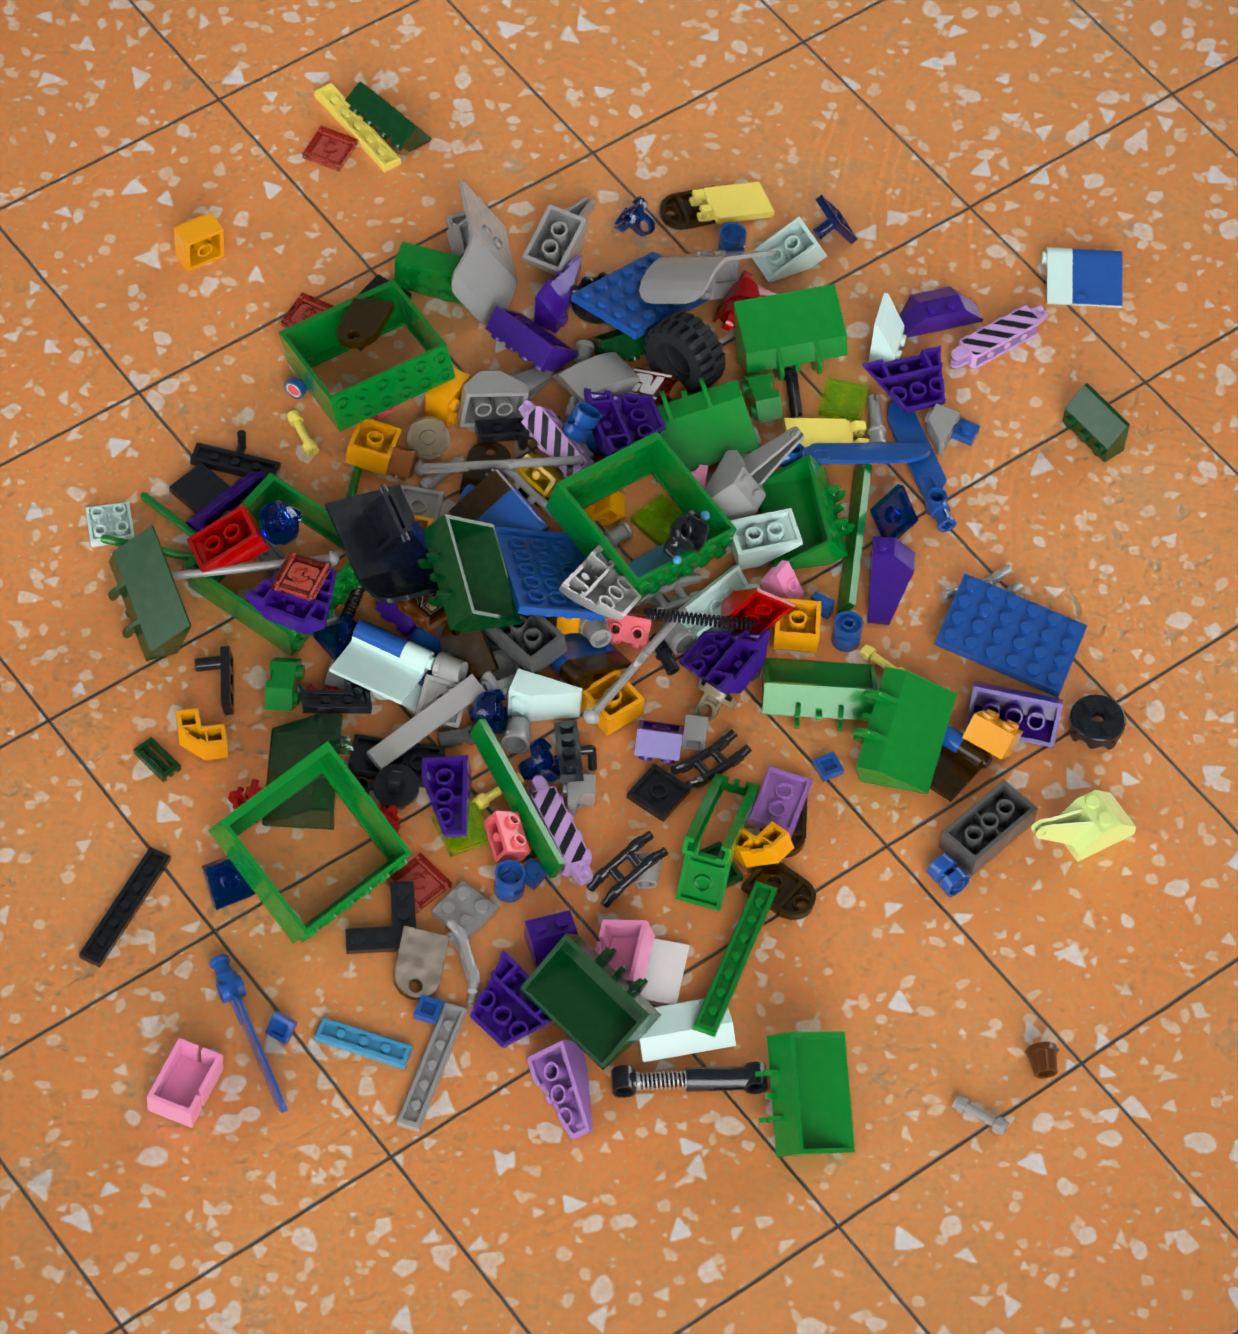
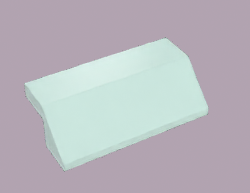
[680,565,761,640]
[638,998,736,1062]

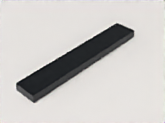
[79,847,171,967]

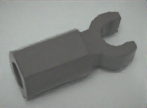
[438,725,475,748]

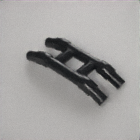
[671,729,752,790]
[587,831,668,908]

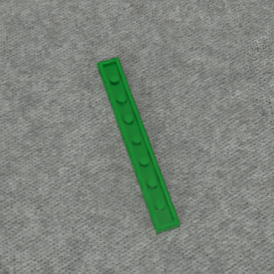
[837,464,872,613]
[470,719,566,878]
[693,881,778,1037]

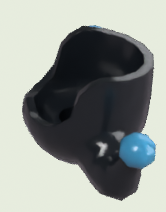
[663,510,710,565]

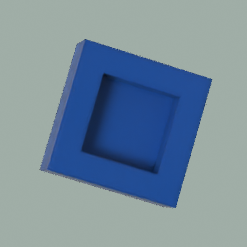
[952,418,980,446]
[811,592,835,620]
[813,752,844,782]
[523,858,548,890]
[413,994,444,1025]
[265,1011,298,1044]

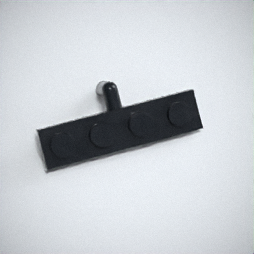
[475,416,561,450]
[190,430,281,477]
[554,720,597,783]

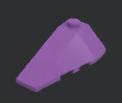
[527,1040,593,1140]

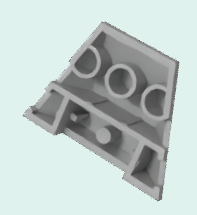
[552,352,640,402]
[559,545,642,620]

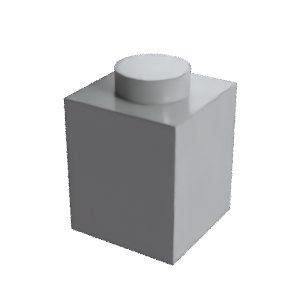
[682,714,709,752]

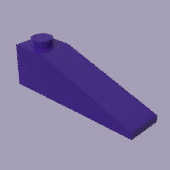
[534,255,582,333]
[867,536,915,625]
[422,755,472,837]

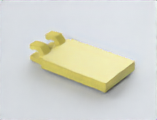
[689,182,774,224]
[782,418,869,448]

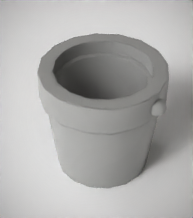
[579,616,612,648]
[662,623,696,656]
[432,651,469,683]
[501,716,531,754]
[632,853,662,889]

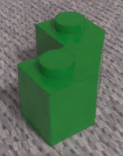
[740,371,784,422]
[265,657,305,711]

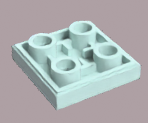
[85,502,135,547]

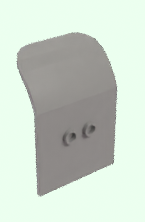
[447,179,517,323]
[639,250,775,304]

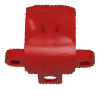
[712,270,776,332]

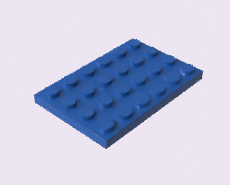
[571,252,708,340]
[494,526,605,621]
[934,573,1087,698]

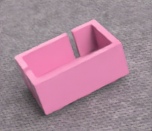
[595,920,655,995]
[147,1038,224,1128]

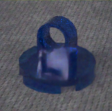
[614,196,655,237]
[259,500,303,545]
[518,738,560,783]

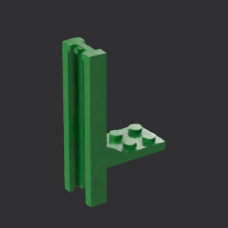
[675,773,760,911]

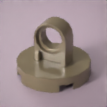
[406,416,450,460]
[696,678,739,721]

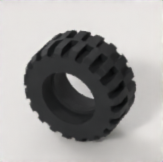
[644,312,726,394]

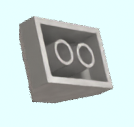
[522,196,596,275]
[457,368,555,427]
[705,426,804,520]

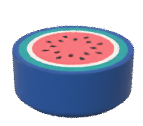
[285,377,307,399]

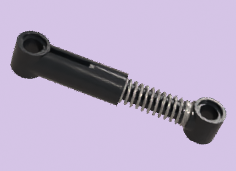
[611,1061,768,1098]

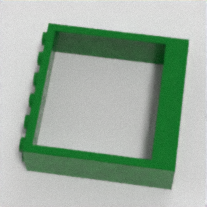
[279,279,456,432]
[545,431,737,603]
[184,473,361,656]
[208,741,412,943]

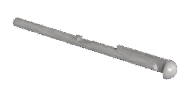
[414,456,584,477]
[171,550,339,580]
[583,606,687,725]

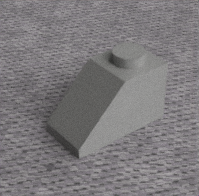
[925,403,960,456]

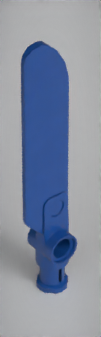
[887,400,956,533]
[779,442,931,467]
[209,954,287,1113]

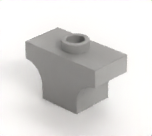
[563,773,596,815]

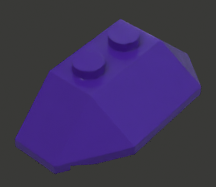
[899,287,983,338]

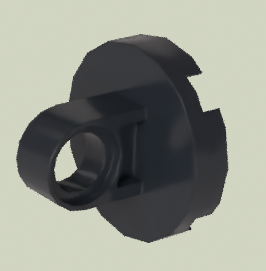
[374,764,419,810]

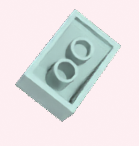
[752,217,827,283]
[869,293,907,363]
[730,508,803,570]
[508,668,583,722]

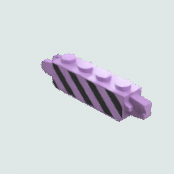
[949,305,1048,369]
[518,400,595,479]
[529,775,593,886]

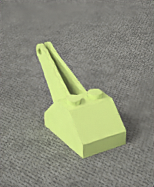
[1031,790,1136,862]

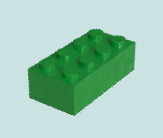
[394,242,464,306]

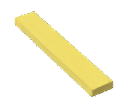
[314,83,401,173]

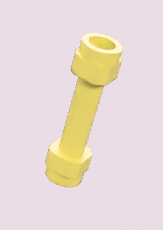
[287,410,319,457]
[859,644,906,670]
[472,772,524,811]

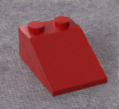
[186,504,270,573]
[721,588,795,633]

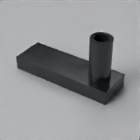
[195,646,234,715]

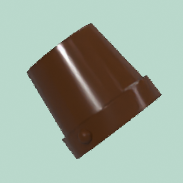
[1025,1042,1059,1078]

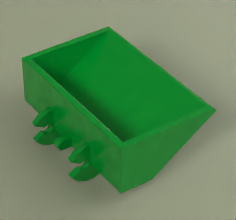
[733,284,848,382]
[656,377,760,483]
[759,454,855,570]
[762,658,878,732]
[851,667,957,794]
[755,1031,855,1157]

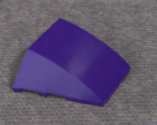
[862,346,946,413]
[584,388,666,455]
[245,555,337,635]
[679,629,770,694]
[470,950,553,1048]

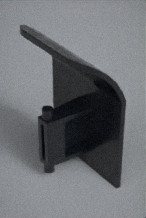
[324,484,439,603]

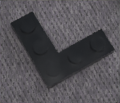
[301,678,372,714]
[345,881,416,954]

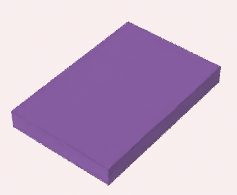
[748,766,813,838]

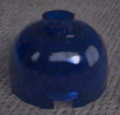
[469,689,508,735]

